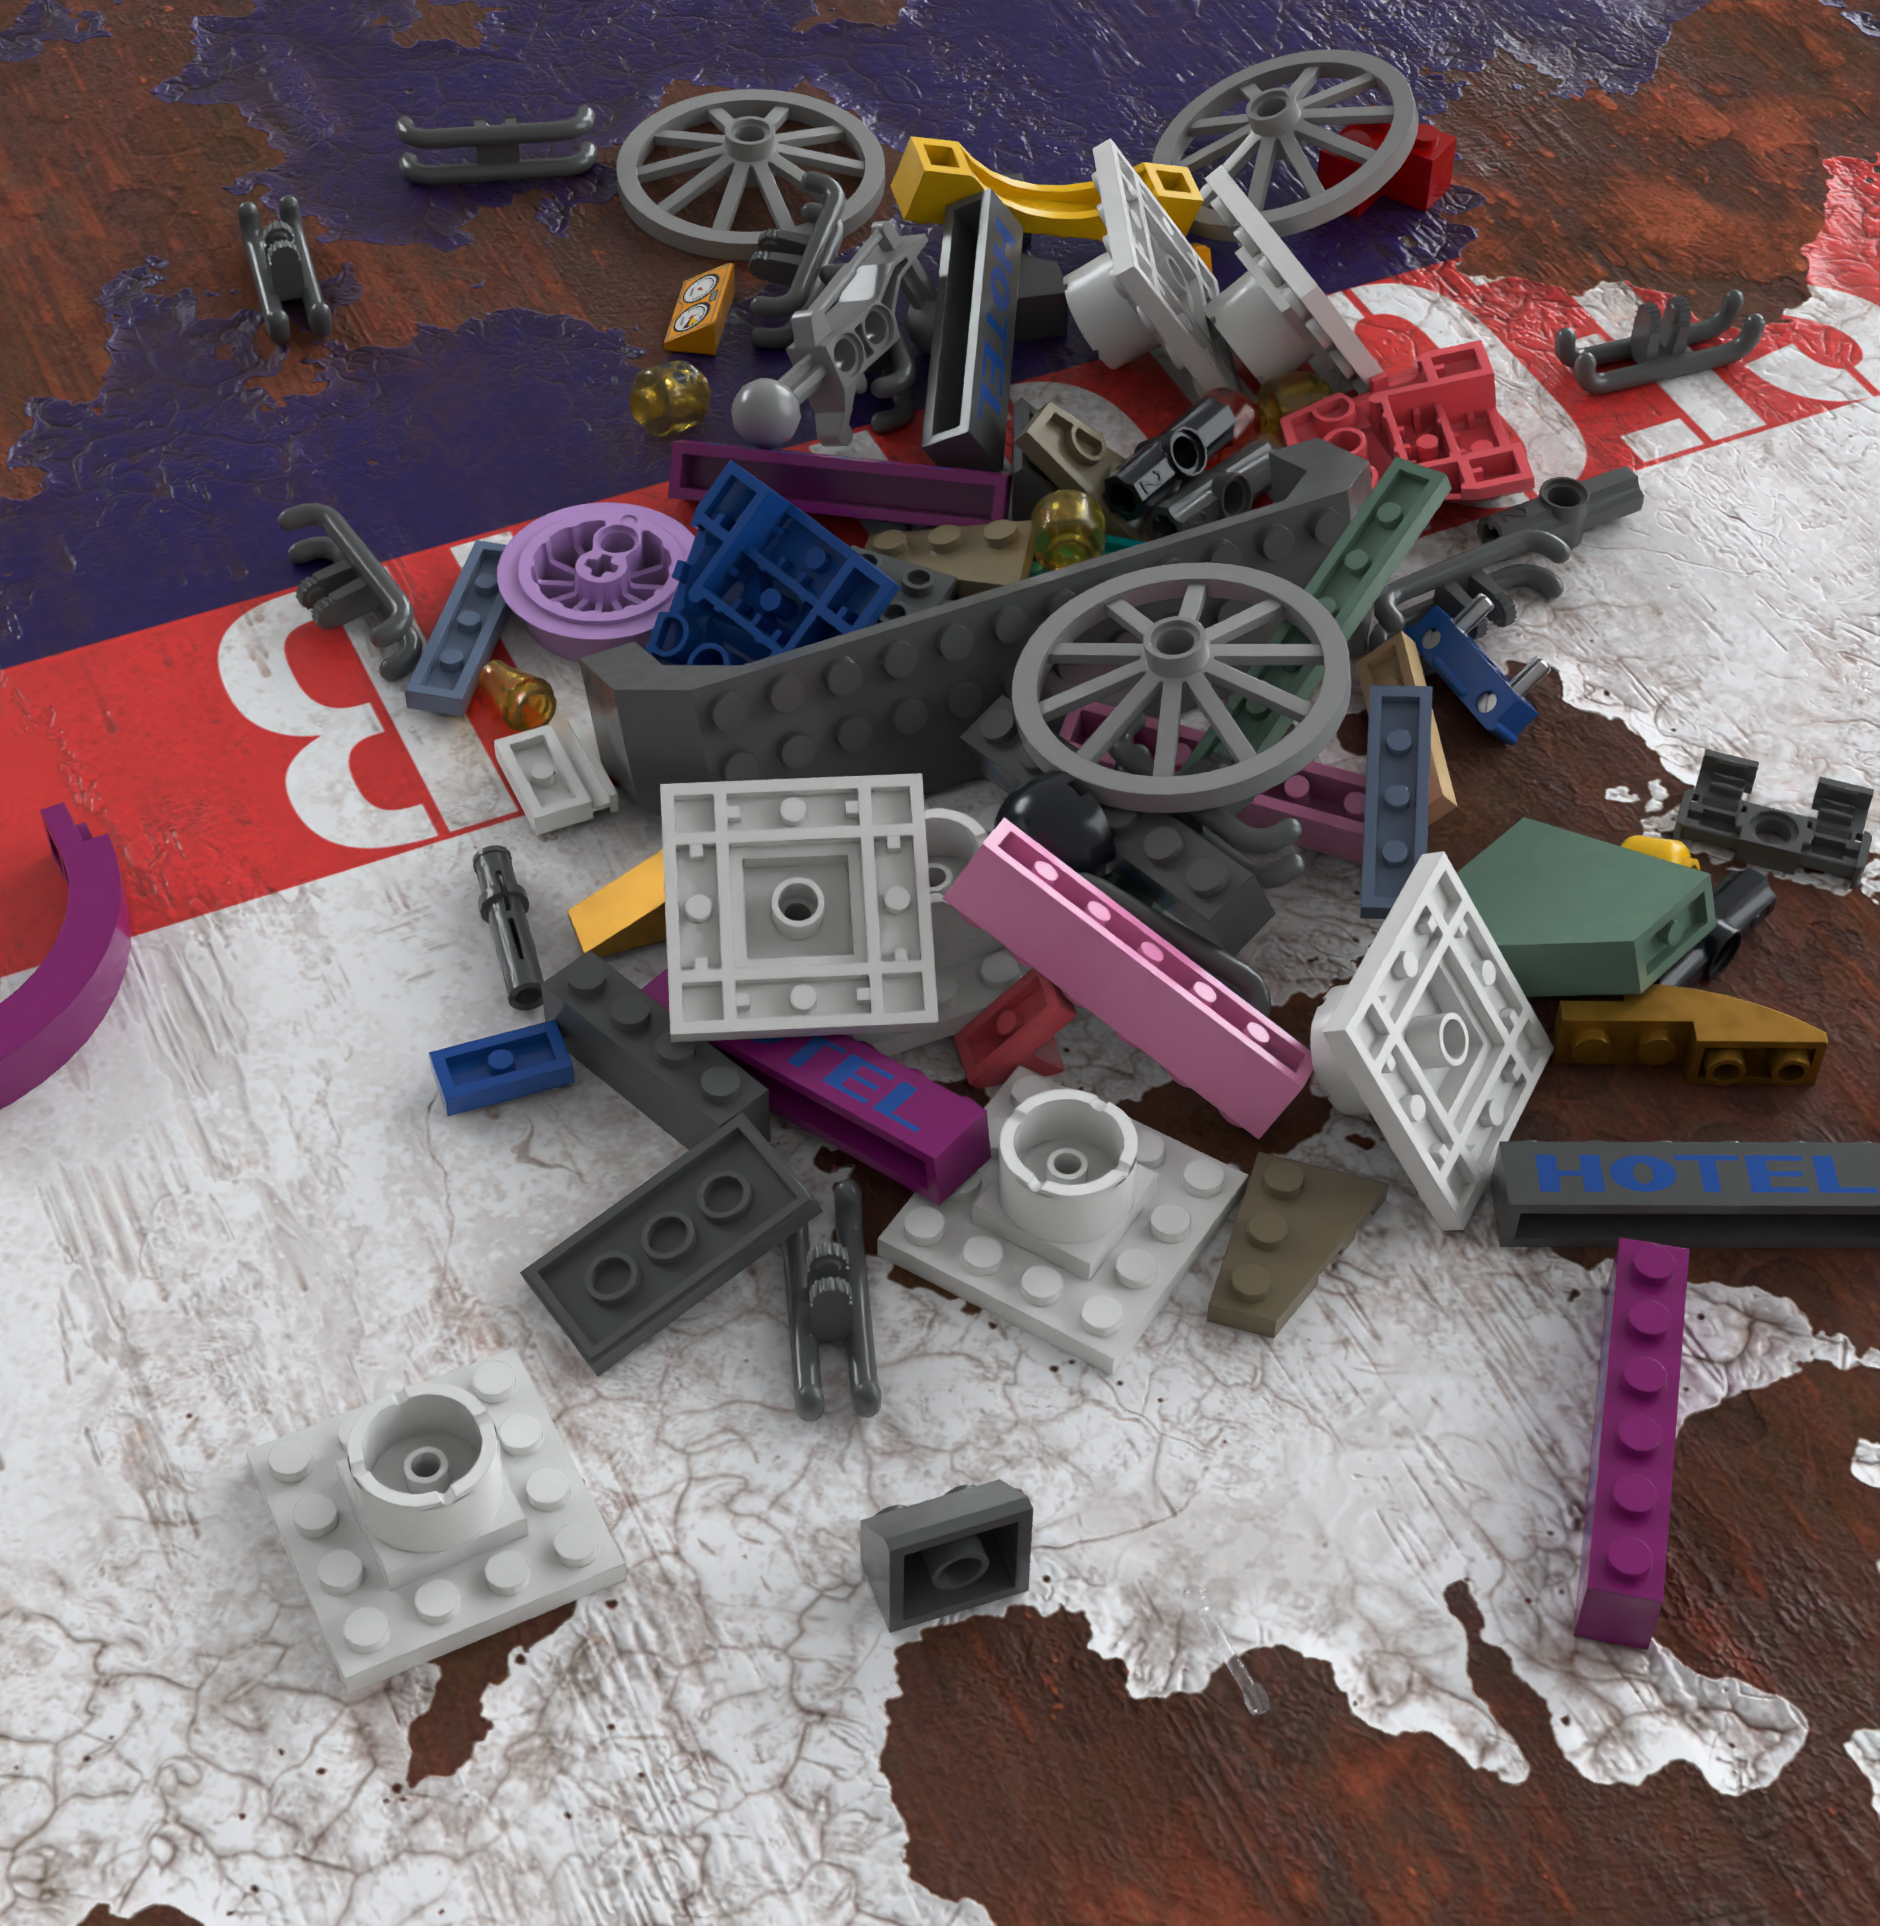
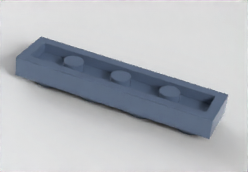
[405,540,512,717]
[1360,685,1433,919]

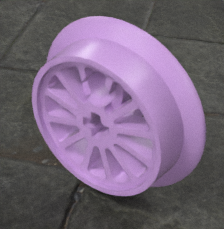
[497,502,695,662]

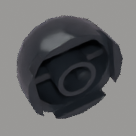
[994,770,1116,881]

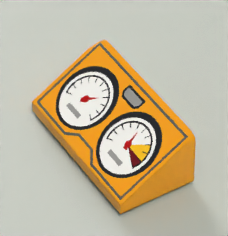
[664,263,735,355]

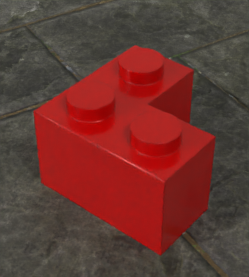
[1317,105,1457,218]

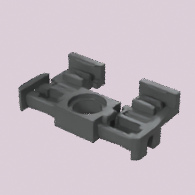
[1672,749,1874,889]

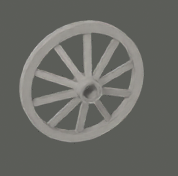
[1152,49,1419,242]
[616,89,885,261]
[1012,562,1352,813]

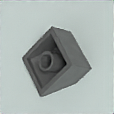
[860,1479,1033,1633]

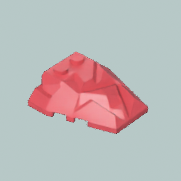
[1279,340,1535,504]

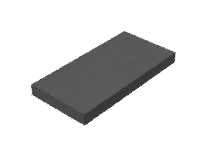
[520,1112,823,1376]

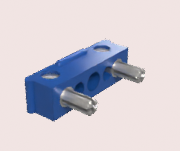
[1405,593,1551,746]

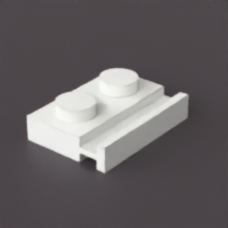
[494,717,619,836]

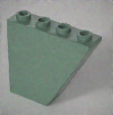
[1368,817,1716,997]

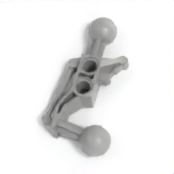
[731,220,938,449]

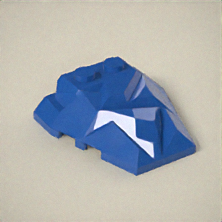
[646,460,901,665]

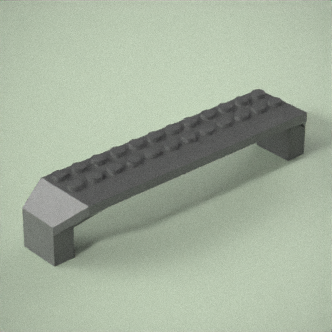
[579,437,1374,817]

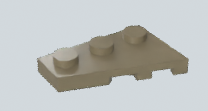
[1014,401,1180,542]
[865,519,1037,598]
[1207,1152,1389,1338]

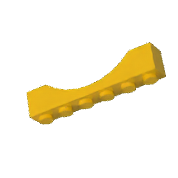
[890,136,1204,242]

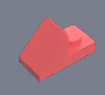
[953,968,1078,1089]

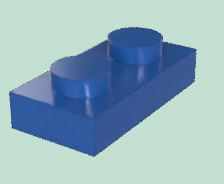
[429,1020,575,1116]

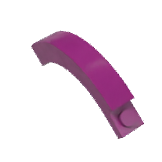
[0,802,131,1110]

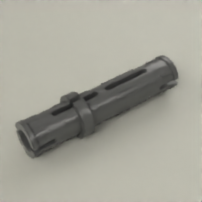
[473,845,544,1010]

